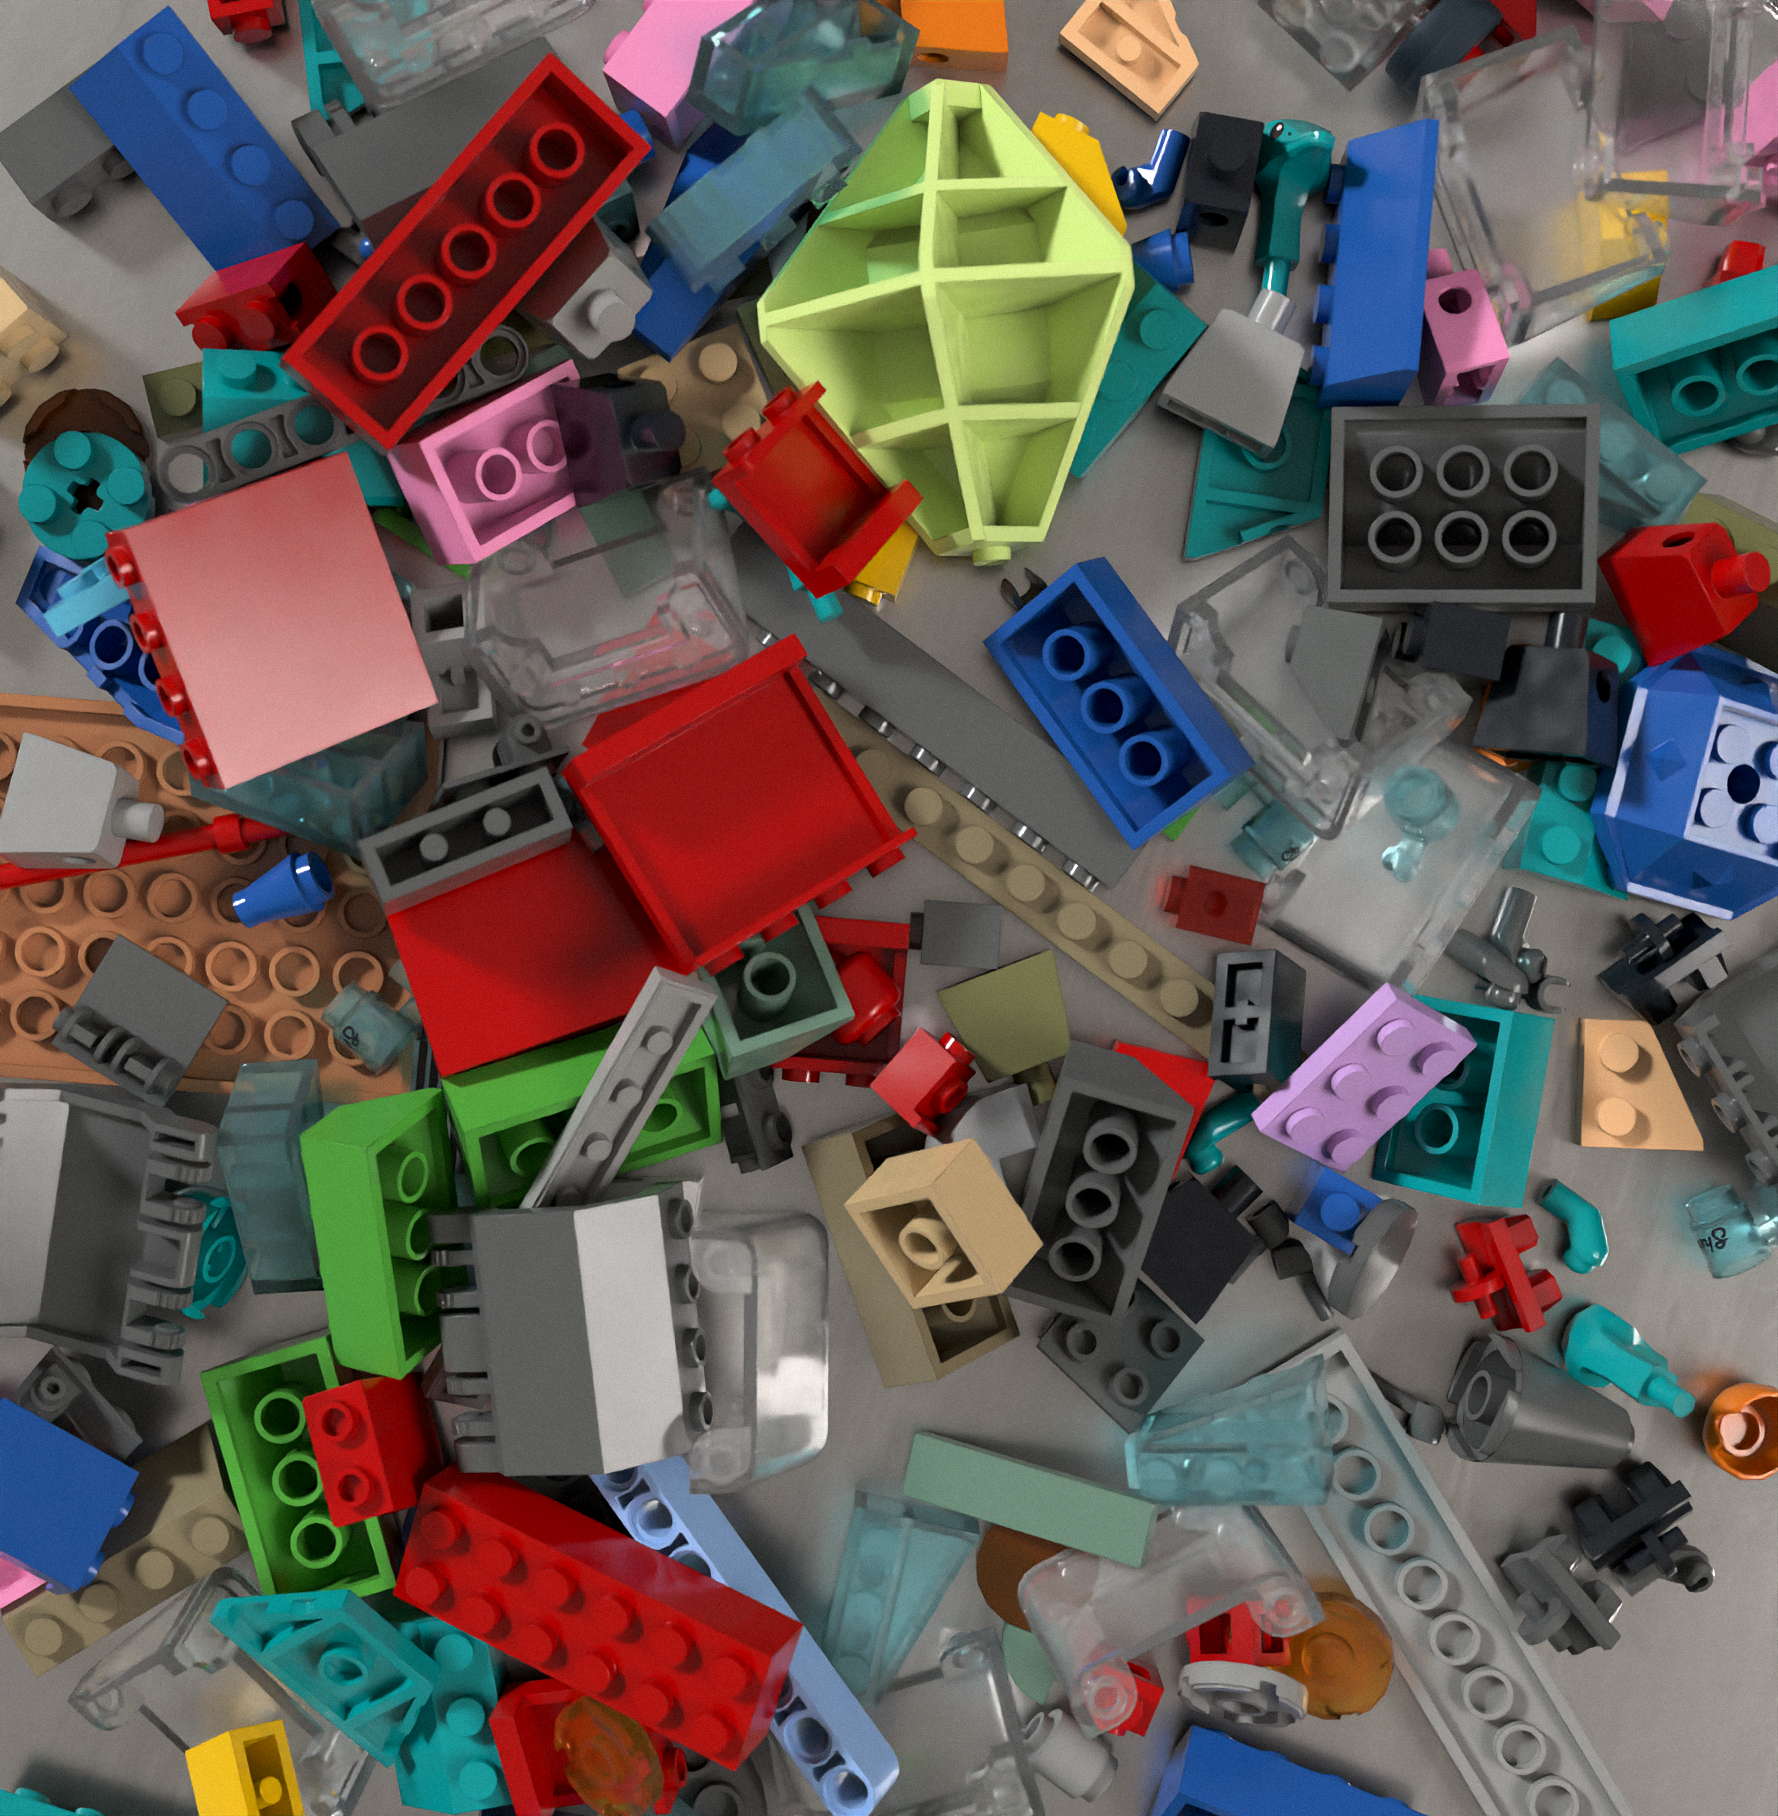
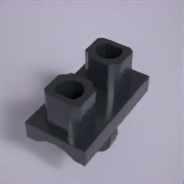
[1599,912,1731,1026]
[1572,1461,1694,1579]

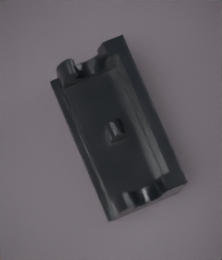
[1207,948,1307,1094]

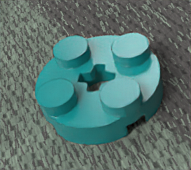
[18,431,155,562]

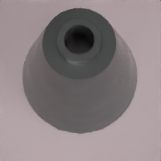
[1446,1333,1635,1469]

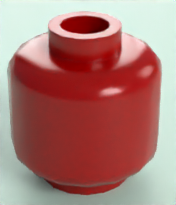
[829,951,901,1048]

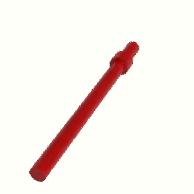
[0,808,298,891]

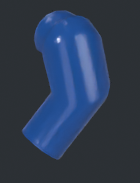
[1111,129,1191,210]

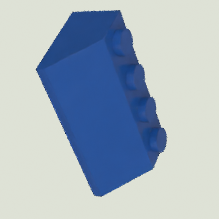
[68,5,341,271]
[1307,118,1440,410]
[982,556,1256,850]
[1147,1724,1427,1816]

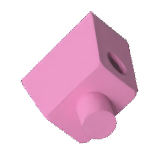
[1417,248,1510,406]

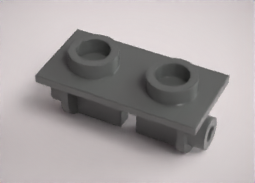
[716,1060,794,1174]

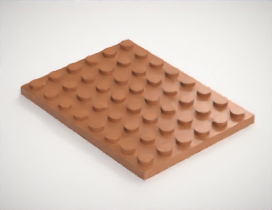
[0,693,445,1104]

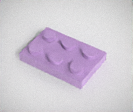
[1251,982,1478,1174]

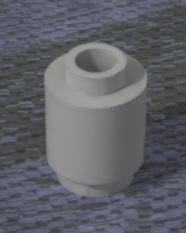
[1020,1708,1118,1803]

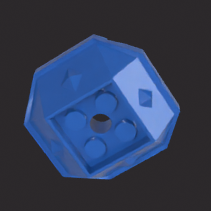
[1590,645,1778,921]

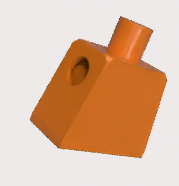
[860,0,1009,72]

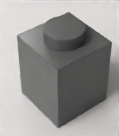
[909,900,1002,970]

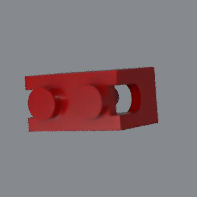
[175,242,338,354]

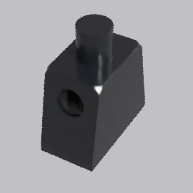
[1173,112,1264,254]
[550,373,686,508]
[1472,611,1619,769]
[1141,1165,1263,1325]

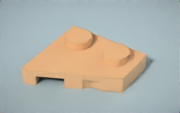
[1058,0,1199,121]
[1575,1018,1704,1151]

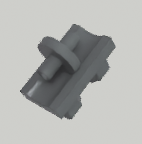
[1499,1534,1623,1655]

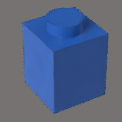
[1284,1160,1382,1255]

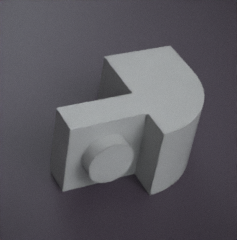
[410,581,499,740]
[924,1083,1041,1186]

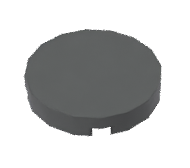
[1327,1198,1418,1320]

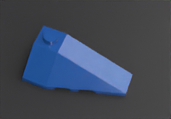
[631,110,837,363]
[15,545,186,746]

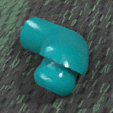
[1182,1092,1260,1175]
[1537,1179,1609,1274]

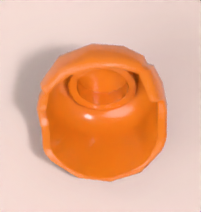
[1702,1382,1778,1480]

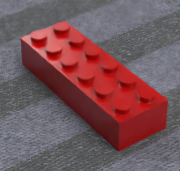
[279,52,652,456]
[393,1461,804,1772]

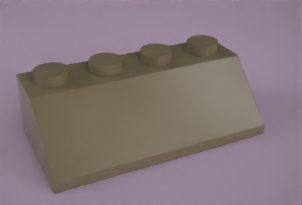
[801,1110,1020,1388]
[1,1419,250,1678]

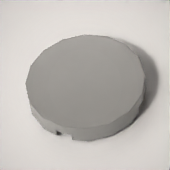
[1177,1661,1309,1727]

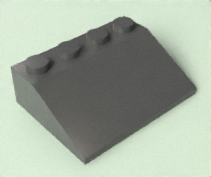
[1327,403,1601,612]

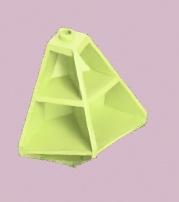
[757,78,1135,566]

